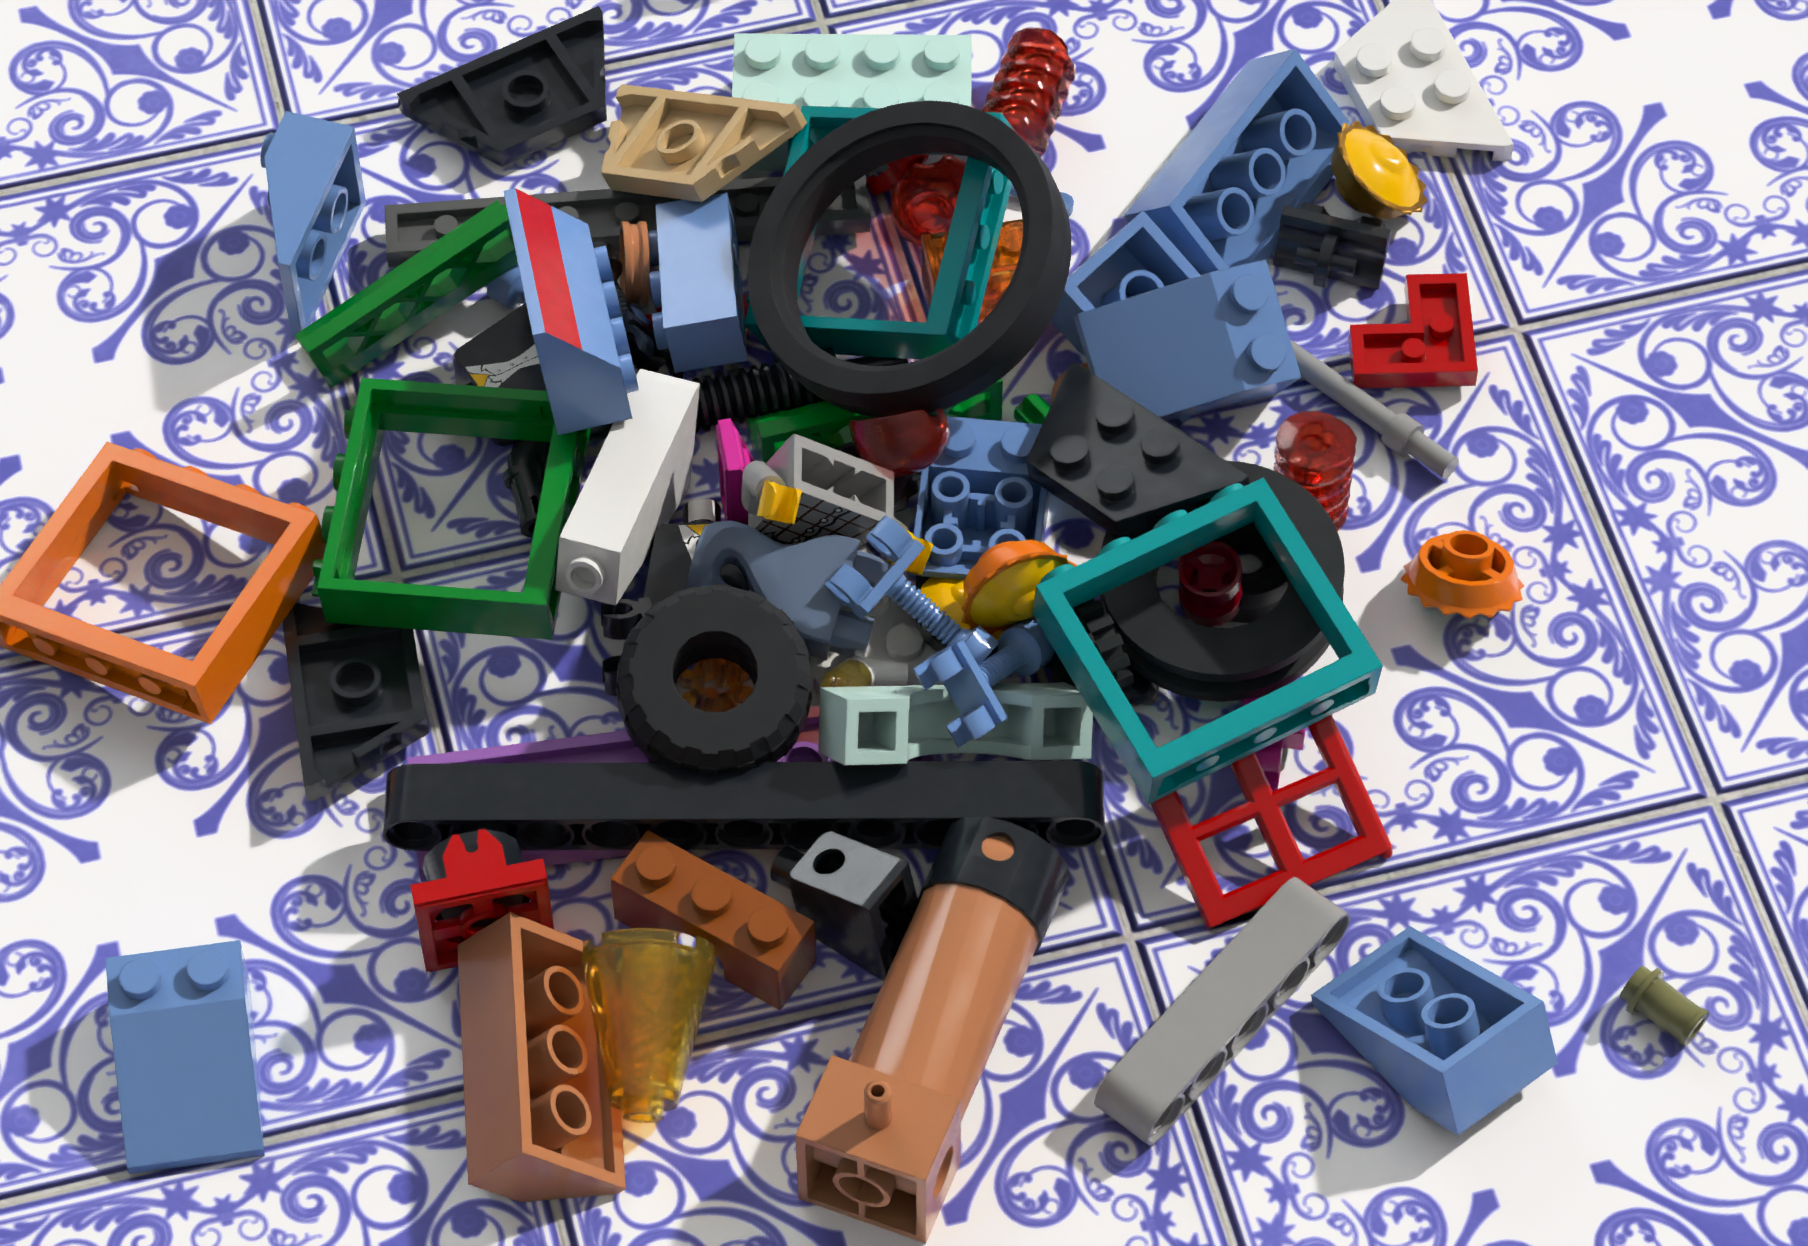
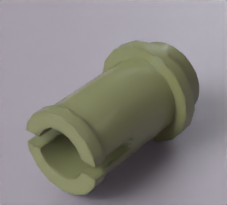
[1620,965,1710,1047]

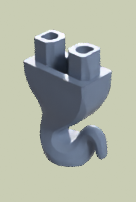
[685,521,891,661]

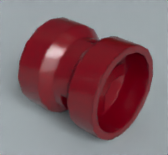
[1178,541,1242,627]

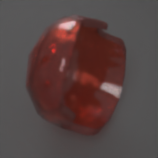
[890,155,966,250]
[848,408,951,478]

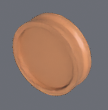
[619,221,650,306]

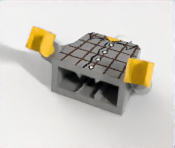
[741,434,933,575]

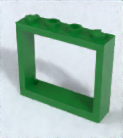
[311,378,591,640]

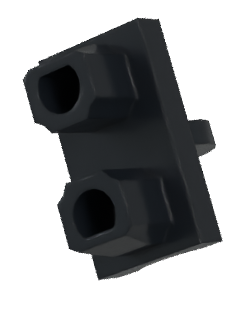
[1273,202,1391,290]

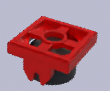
[410,829,554,972]

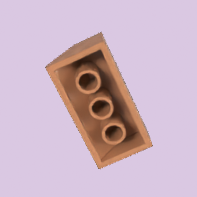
[457,912,626,1202]

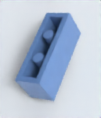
[648,192,748,373]

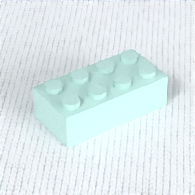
[732,33,972,173]

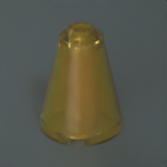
[581,928,716,1123]

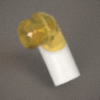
[820,656,908,687]

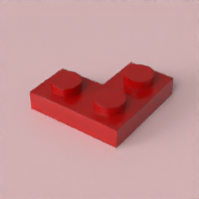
[1348,273,1478,389]

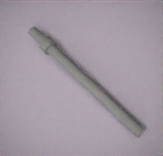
[1290,339,1459,479]

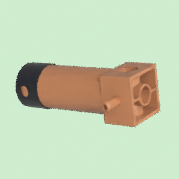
[795,816,1070,1243]

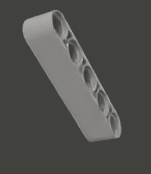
[1094,877,1351,1145]

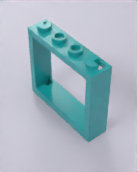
[744,106,1014,360]
[1032,477,1383,804]

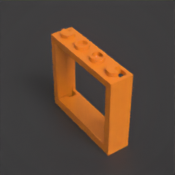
[0,442,326,725]

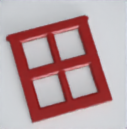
[1150,715,1394,930]

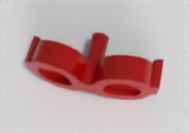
[866,154,929,195]

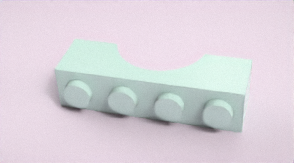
[818,682,1093,765]

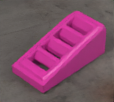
[715,418,755,525]

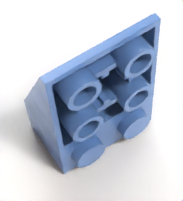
[909,415,1050,580]

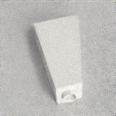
[555,369,700,606]

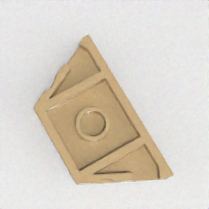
[601,84,807,202]

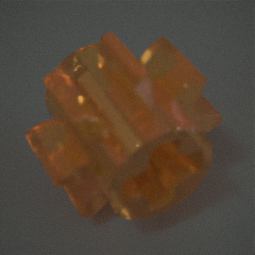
[677,658,753,712]

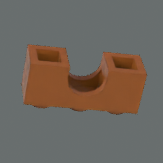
[610,830,816,1011]

